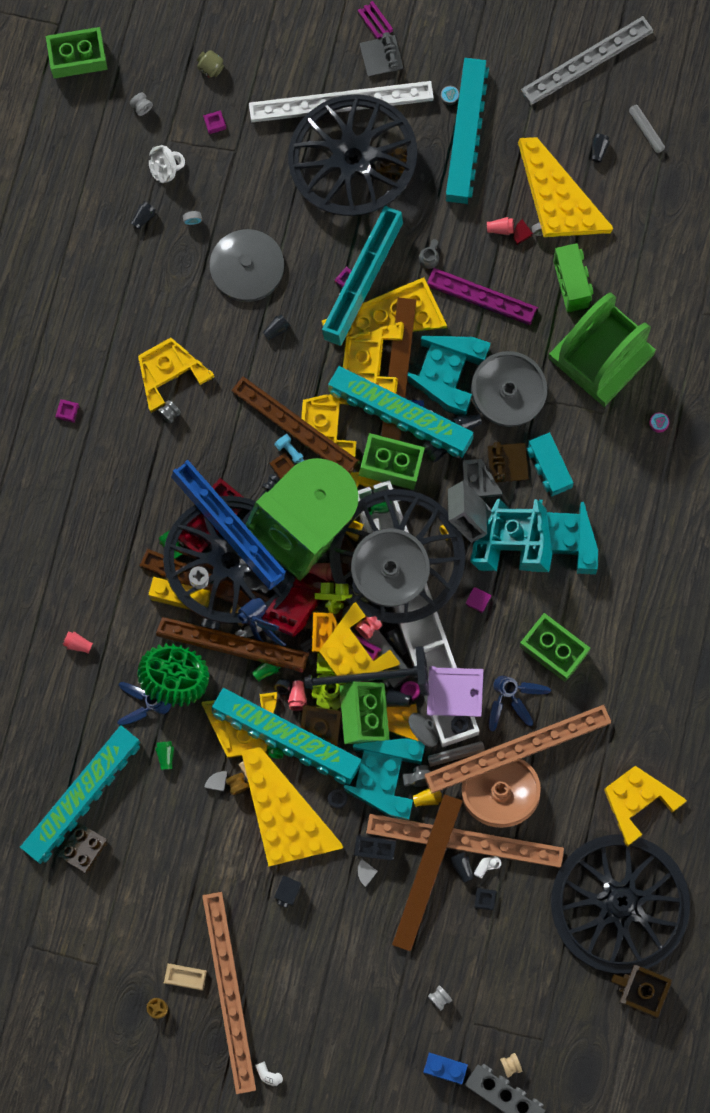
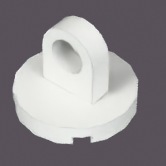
[149,145,185,183]

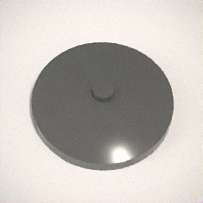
[210,229,284,302]
[471,351,547,427]
[351,528,430,607]

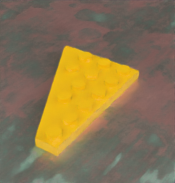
[518,137,613,237]
[241,747,343,866]

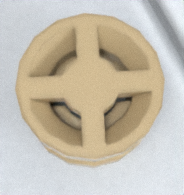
[500,1053,523,1078]

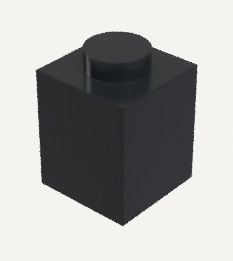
[274,875,302,908]

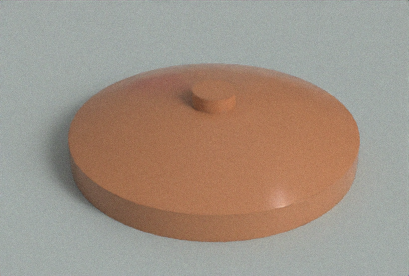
[462,759,541,827]

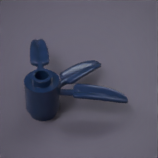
[238,598,286,646]
[489,676,551,732]
[117,682,171,725]

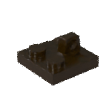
[301,705,342,747]

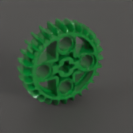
[137,643,209,707]

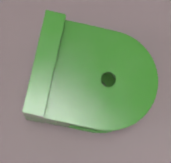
[548,293,656,407]
[246,458,358,581]

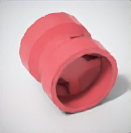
[355,616,382,640]

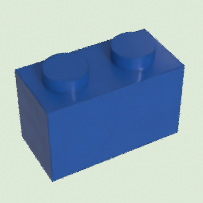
[423,1053,468,1085]

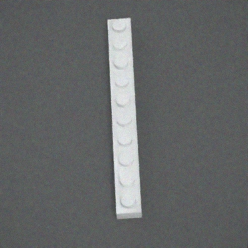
[249,81,433,123]

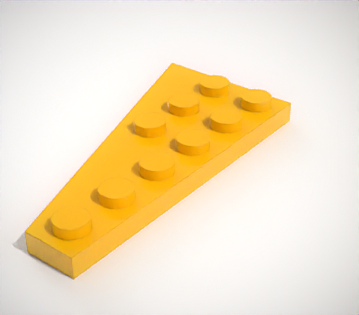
[321,277,447,338]

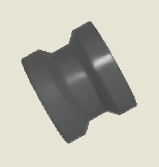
[158,400,181,424]

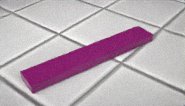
[427,268,538,326]

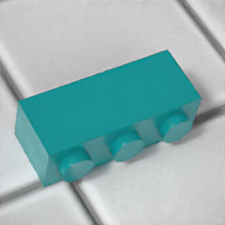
[527,432,574,496]

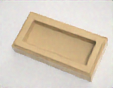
[164,964,207,991]

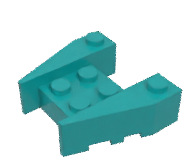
[407,336,491,416]
[470,499,552,572]
[519,500,598,575]
[344,738,425,821]

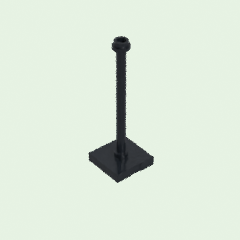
[305,646,429,696]

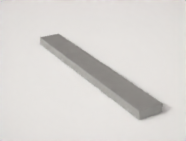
[521,16,653,106]

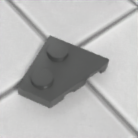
[463,459,502,498]

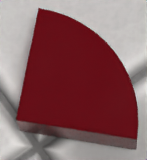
[514,219,533,245]

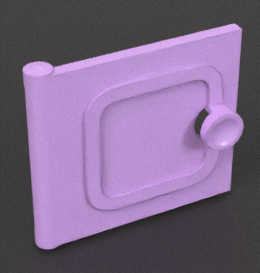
[427,666,483,717]

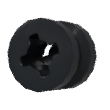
[261,474,281,491]

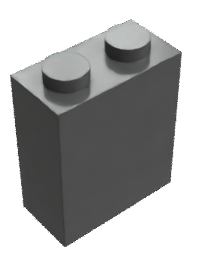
[448,481,487,543]

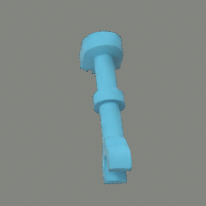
[274,434,304,464]

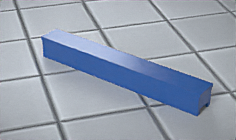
[171,460,286,590]

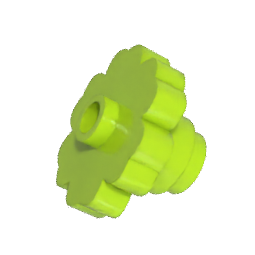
[312,674,346,710]

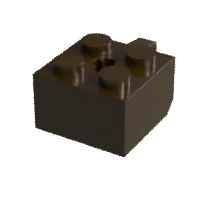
[611,965,672,1019]

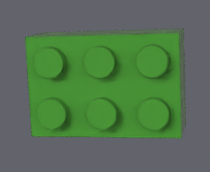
[46,27,108,78]
[553,243,593,313]
[358,433,425,490]
[519,613,590,682]
[339,682,390,744]

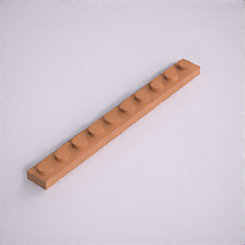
[424,705,611,794]
[366,814,564,868]
[202,892,256,1094]

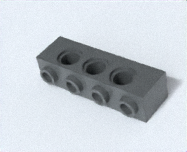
[464,1064,546,1113]

